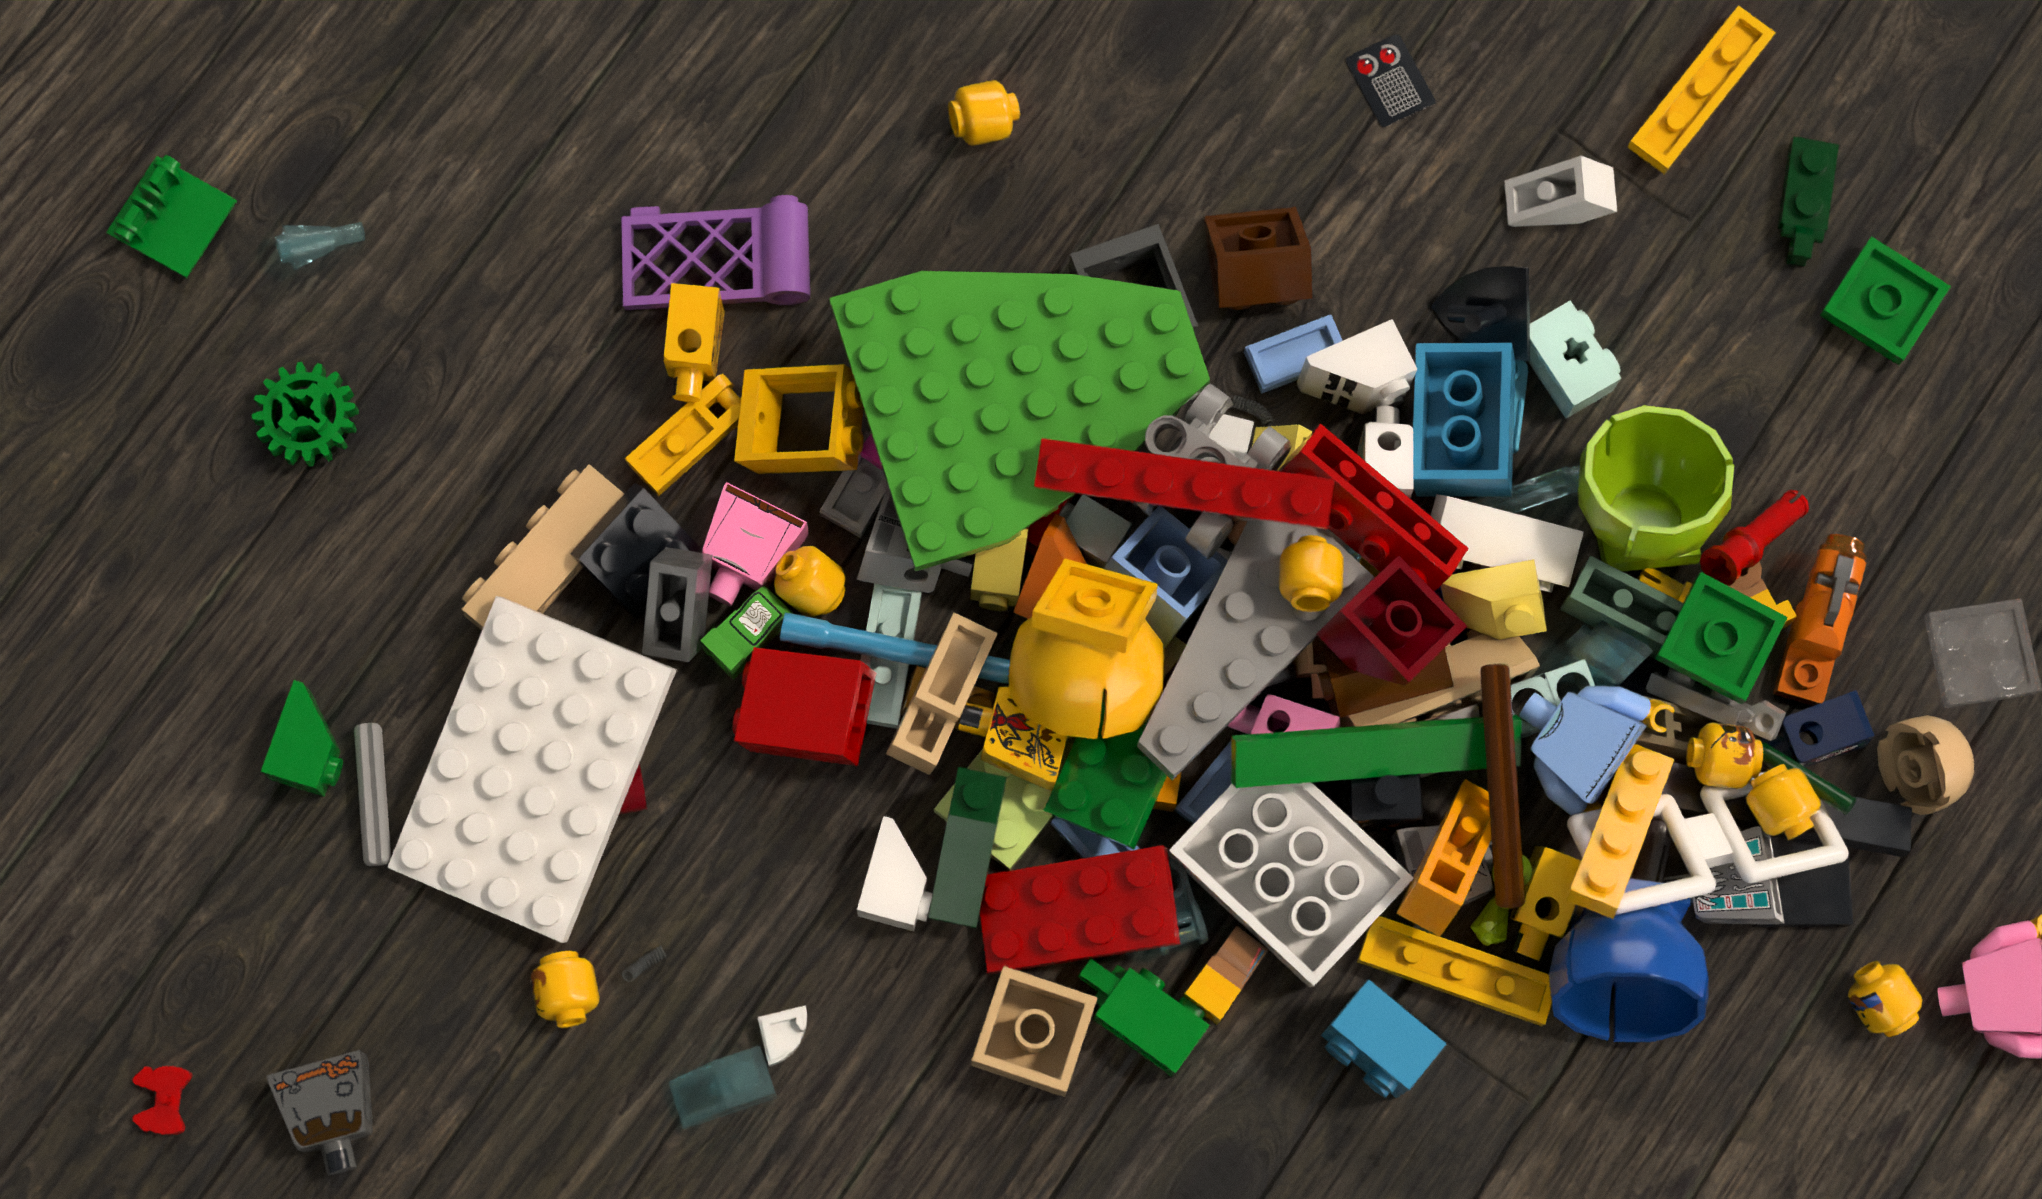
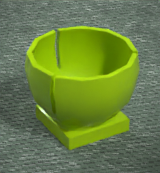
[1578,405,1734,571]

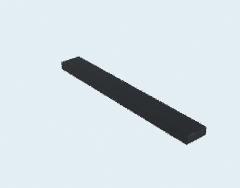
[1528,737,1912,858]

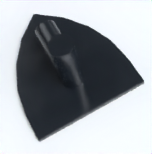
[1431,266,1530,361]

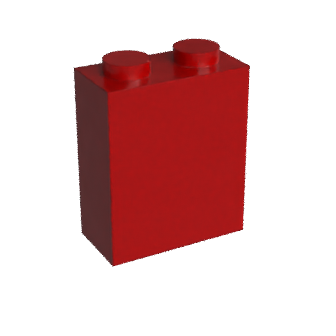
[733,647,877,766]

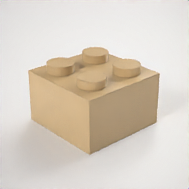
[971,966,1098,1097]

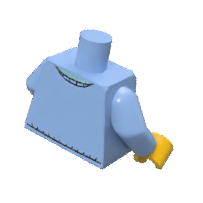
[1519,686,1674,833]

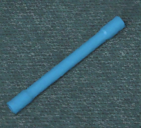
[780,612,1010,684]

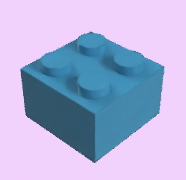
[1321,980,1446,1098]

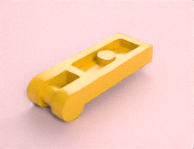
[625,374,741,497]

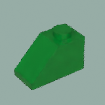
[261,680,343,797]

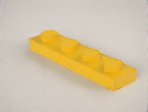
[1627,5,1776,174]
[1566,744,1674,919]
[1357,916,1552,1026]

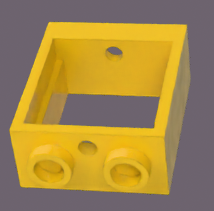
[734,364,864,474]

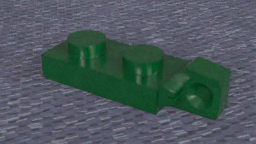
[1777,136,1839,266]

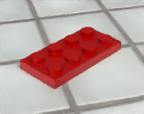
[980,845,1181,974]

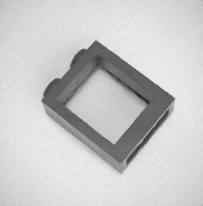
[1068,224,1198,336]

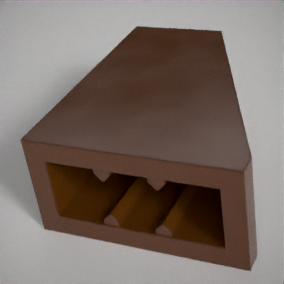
[1318,648,1454,718]

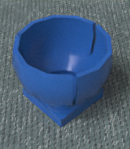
[1549,878,1709,1042]

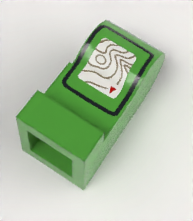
[700,586,793,680]

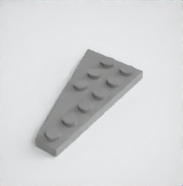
[1137,520,1374,780]

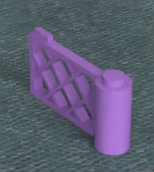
[622,195,810,310]

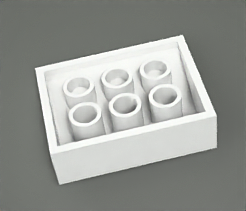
[1168,782,1414,987]

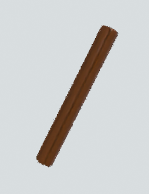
[1480,664,1525,908]

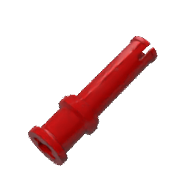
[1700,490,1809,586]

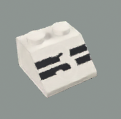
[1297,319,1417,414]

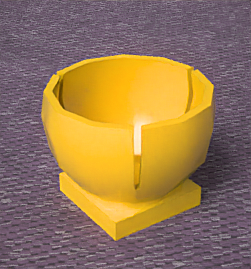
[1009,558,1164,739]

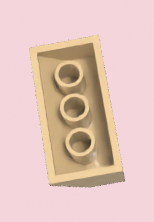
[1327,630,1540,727]

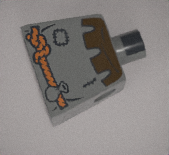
[267,1050,373,1175]

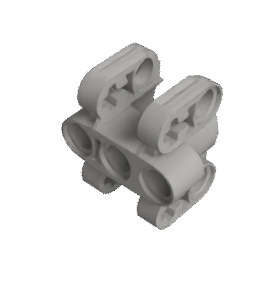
[1130,384,1291,559]

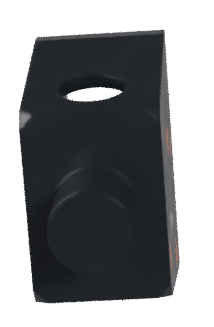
[1330,774,1424,832]

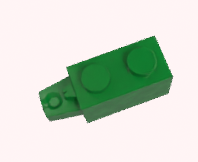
[1078,959,1210,1078]

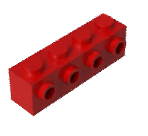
[1279,424,1469,591]

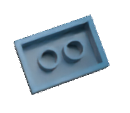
[1413,343,1516,497]

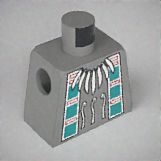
[1663,826,1784,925]

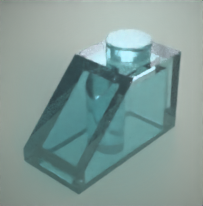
[1561,620,1653,687]
[669,1045,778,1129]

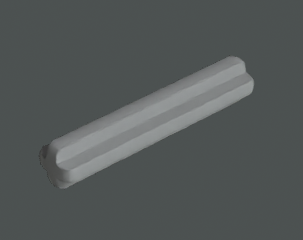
[354,723,391,866]

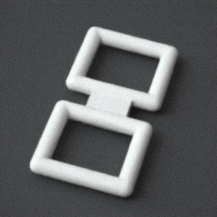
[1567,771,1848,915]

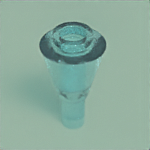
[275,222,366,271]

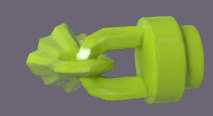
[1470,854,1532,946]

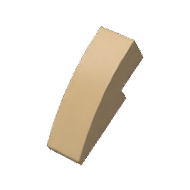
[886,613,998,775]

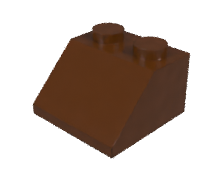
[1204,207,1312,310]

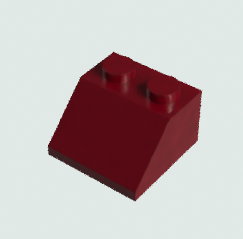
[1316,556,1467,686]

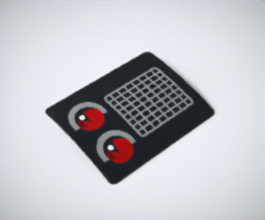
[1346,34,1436,128]

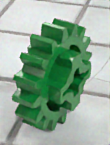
[252,362,359,467]

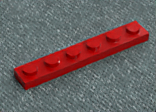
[1034,438,1335,530]

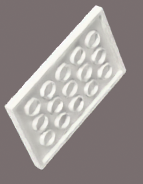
[387,596,677,943]

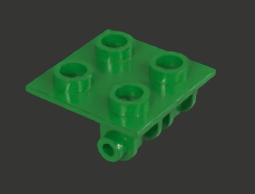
[106,155,237,278]

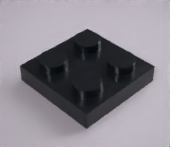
[570,483,701,618]

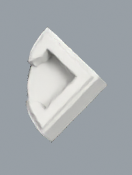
[758,1006,807,1067]

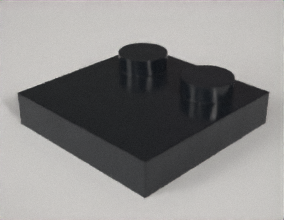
[1752,834,1853,927]

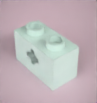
[1528,301,1621,419]

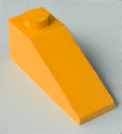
[1397,779,1492,937]

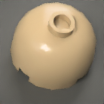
[1877,715,1974,815]

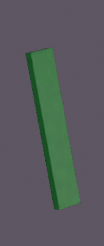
[1231,714,1522,788]

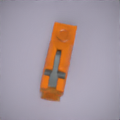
[1773,534,1867,706]

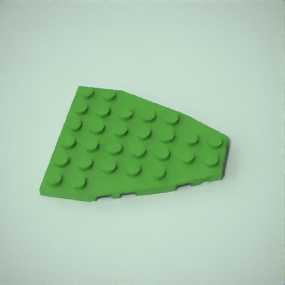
[829,271,1210,572]

